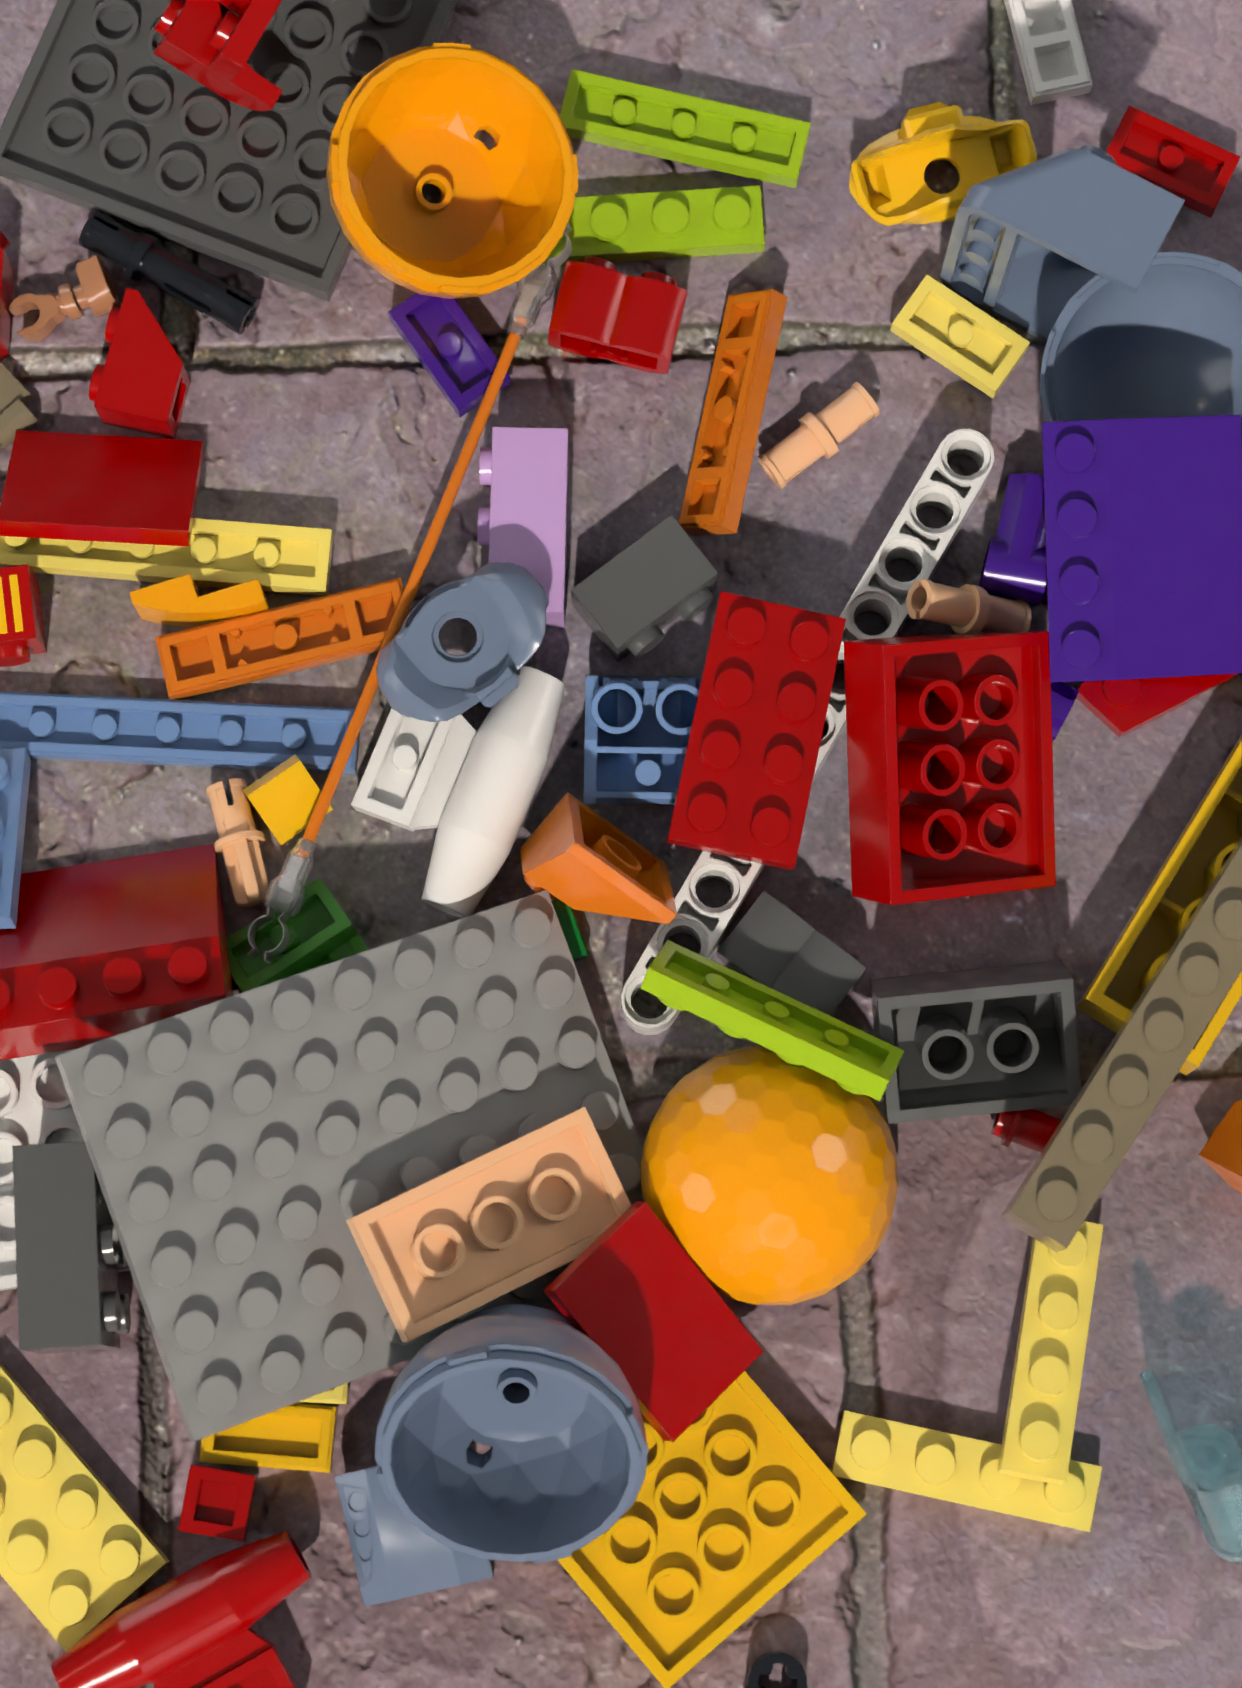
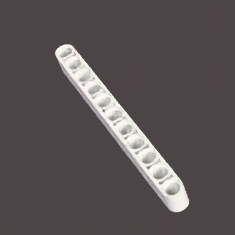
[621,429,994,1035]

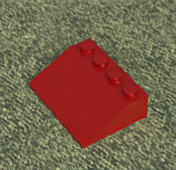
[844,631,1056,905]
[0,844,233,1060]

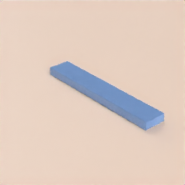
[0,691,359,775]

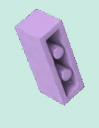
[477,427,569,628]

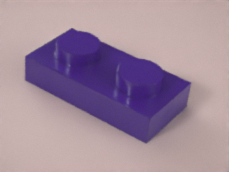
[388,293,511,418]

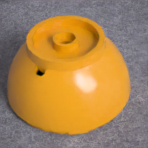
[326,43,578,299]

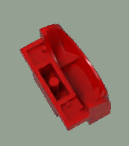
[153,0,283,111]

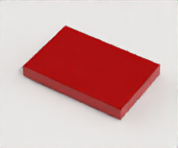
[0,430,204,547]
[544,1202,764,1442]

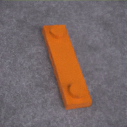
[679,289,788,536]
[155,577,409,700]

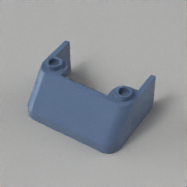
[940,145,1185,342]

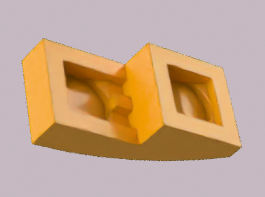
[129,574,269,628]

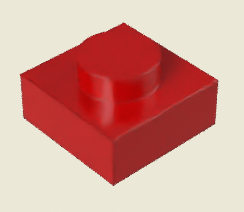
[178,1464,258,1542]

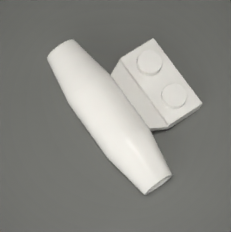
[351,666,565,918]

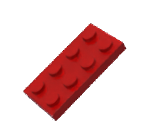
[666,591,846,870]

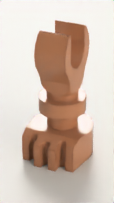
[8,255,121,342]

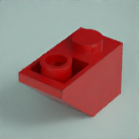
[89,288,191,439]

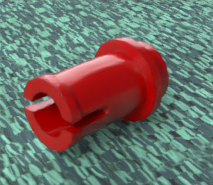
[991,1109,1062,1153]

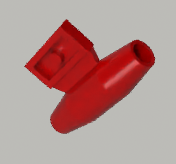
[51,1530,312,1688]

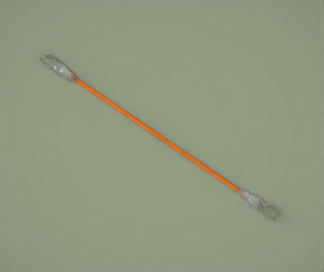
[247,223,572,965]

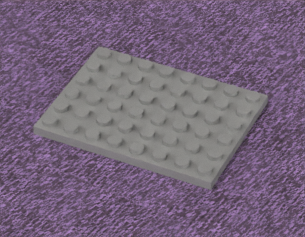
[55,890,644,1442]

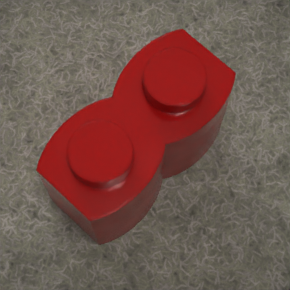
[548,257,688,374]

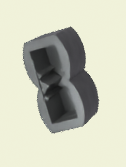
[717,891,867,1017]

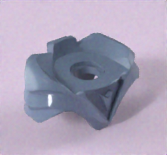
[376,562,549,722]

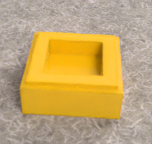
[243,754,333,845]

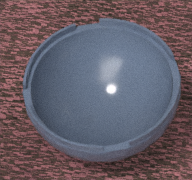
[1039,252,1242,439]

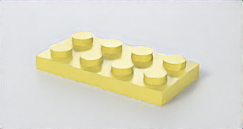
[0,1364,170,1652]

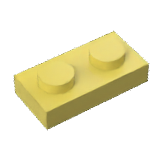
[890,275,1030,398]

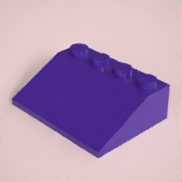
[1042,415,1242,682]

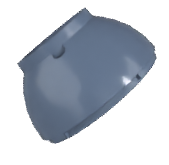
[375,1304,648,1564]

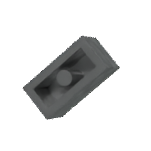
[571,514,718,662]

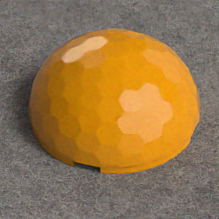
[641,1046,899,1305]

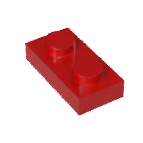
[1106,105,1241,218]

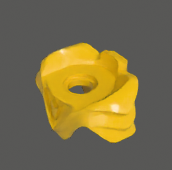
[849,102,1037,226]

